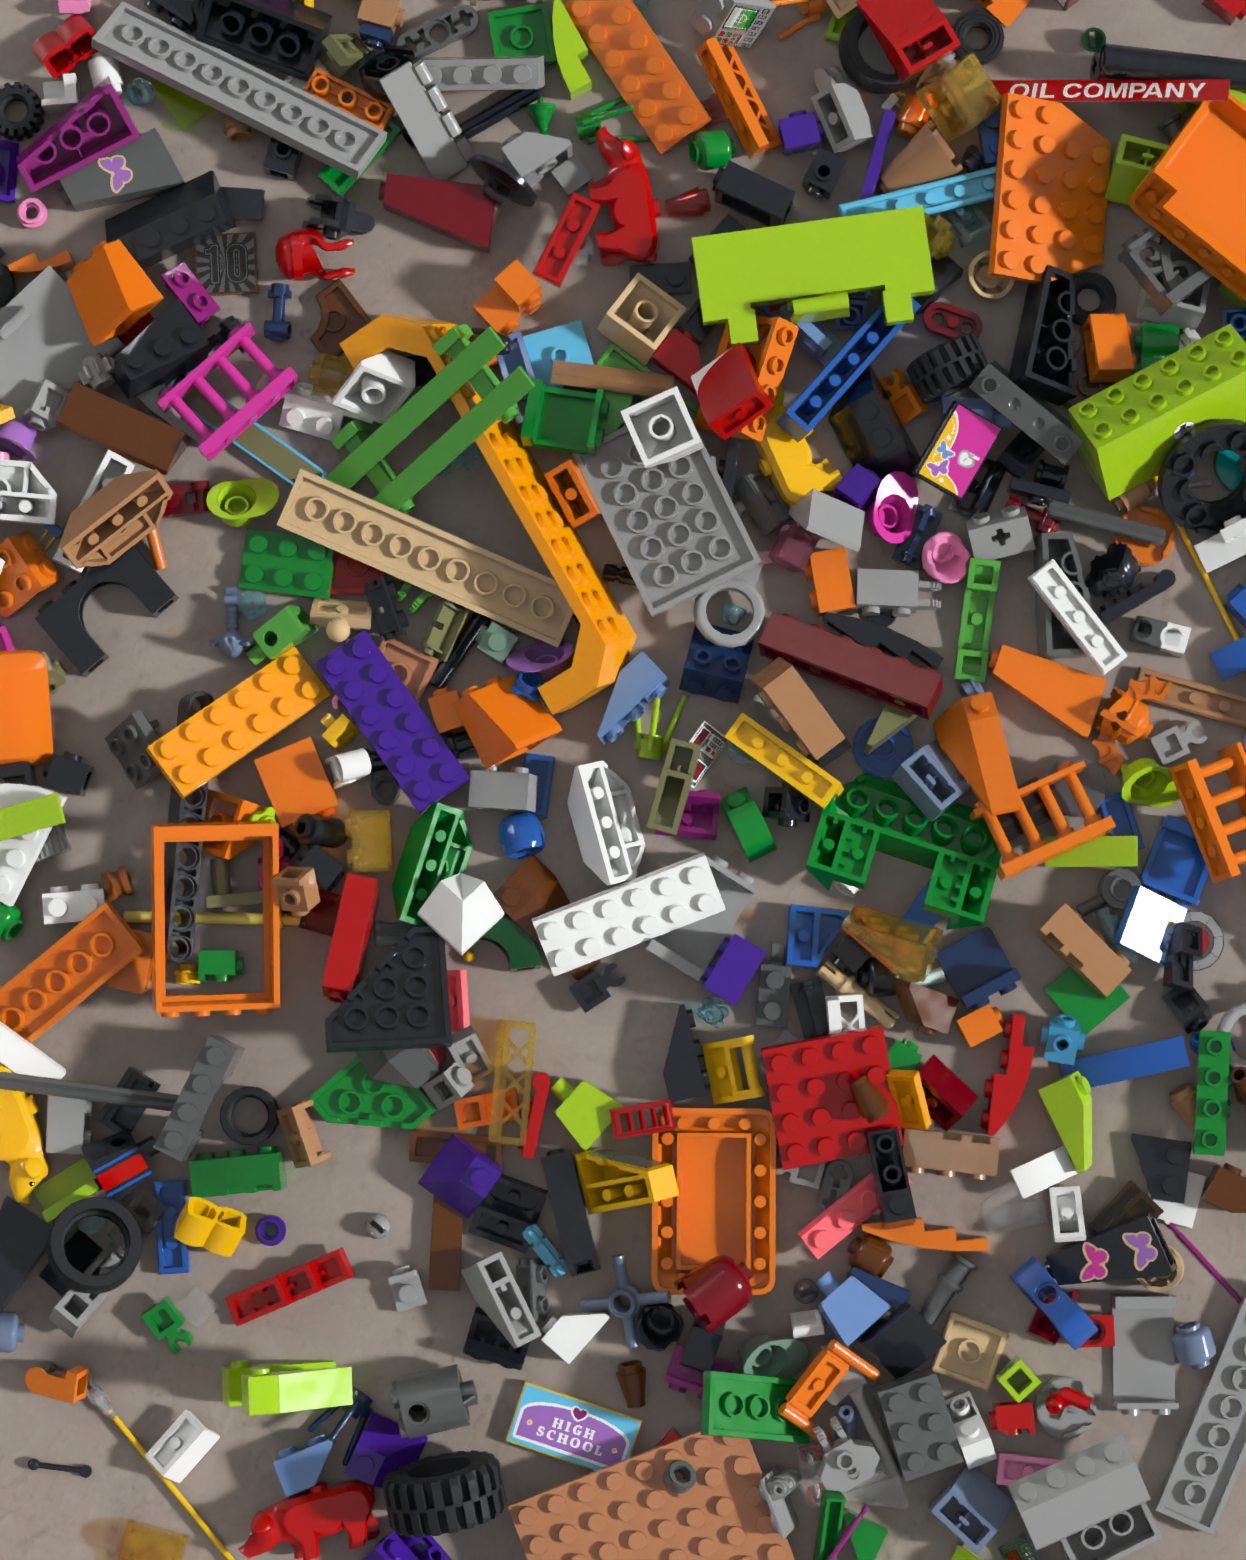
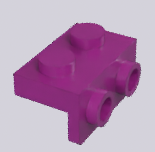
[655,790,721,840]

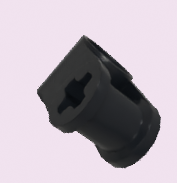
[365,749,400,806]

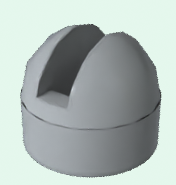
[365,1214,391,1239]

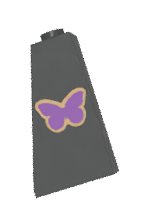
[58,128,185,212]

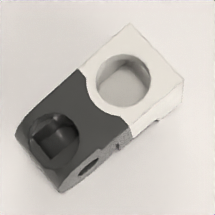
[1129,616,1192,658]

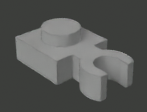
[1148,721,1207,766]
[776,1151,828,1190]

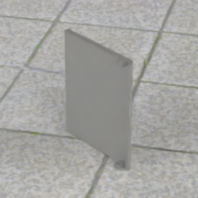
[0,265,126,422]

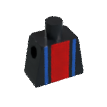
[81,1130,160,1202]

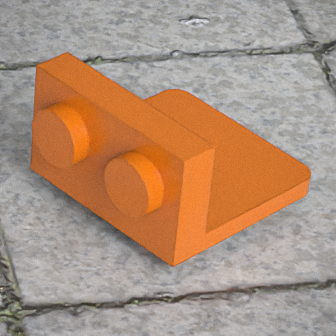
[0,530,63,618]

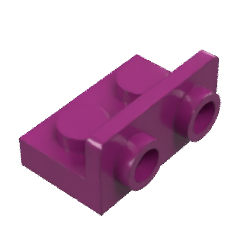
[664,1342,735,1400]

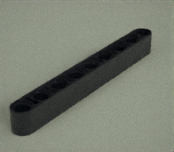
[164,691,215,963]

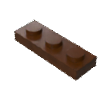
[409,1130,504,1165]

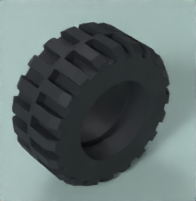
[382,1450,507,1537]

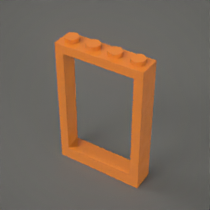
[150,821,280,1018]

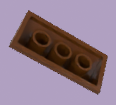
[55,382,191,476]

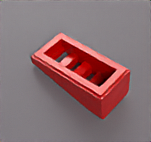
[609,1098,676,1140]

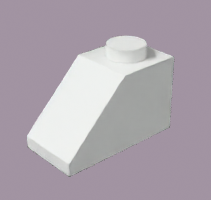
[541,1311,610,1364]

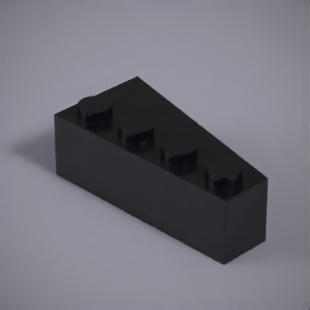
[1008,265,1077,406]

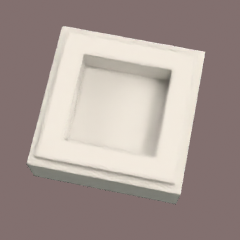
[790,1309,824,1339]

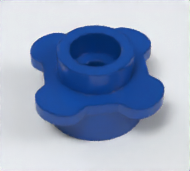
[511,672,544,701]

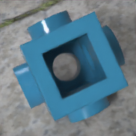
[1040,1014,1086,1066]

